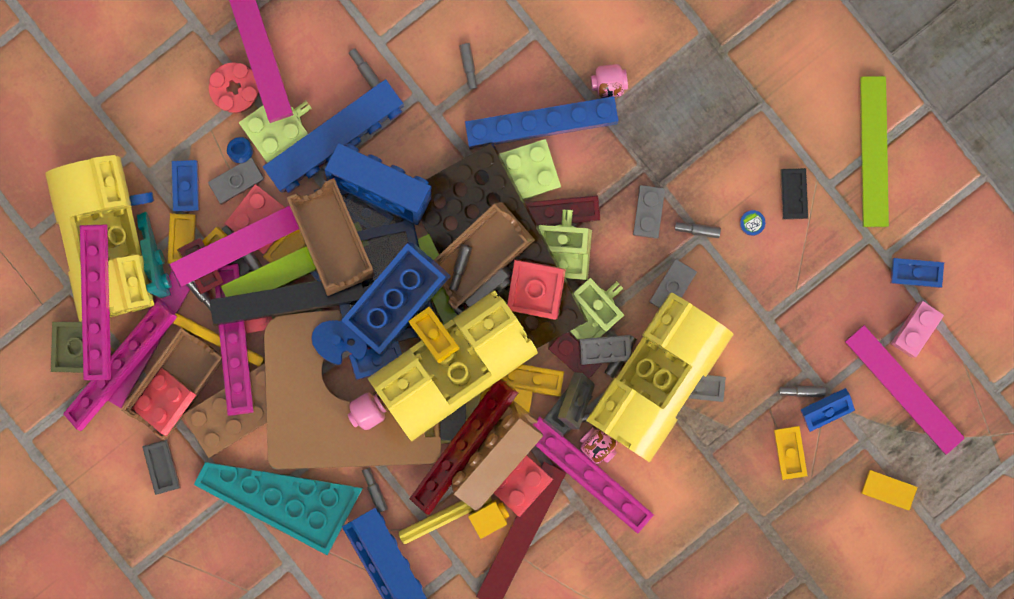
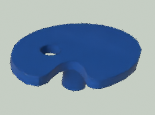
[312,320,368,365]

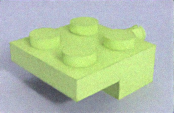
[239,100,312,163]
[487,139,561,200]
[539,210,592,280]
[558,278,624,341]

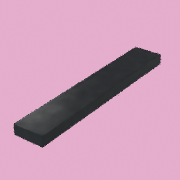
[209,281,364,326]

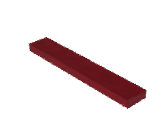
[409,379,519,515]
[476,461,566,599]

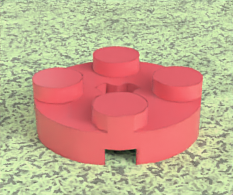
[209,62,259,113]

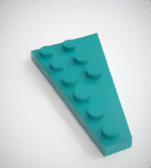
[194,462,363,555]

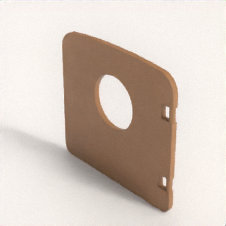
[264,310,441,469]

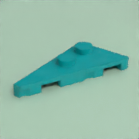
[137,212,172,298]

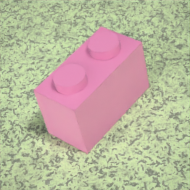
[890,301,944,358]

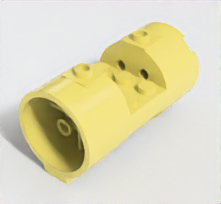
[45,155,154,322]
[367,290,538,442]
[586,293,734,462]

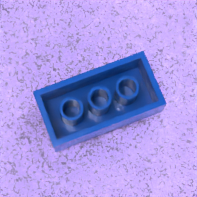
[325,143,431,225]
[341,242,451,354]

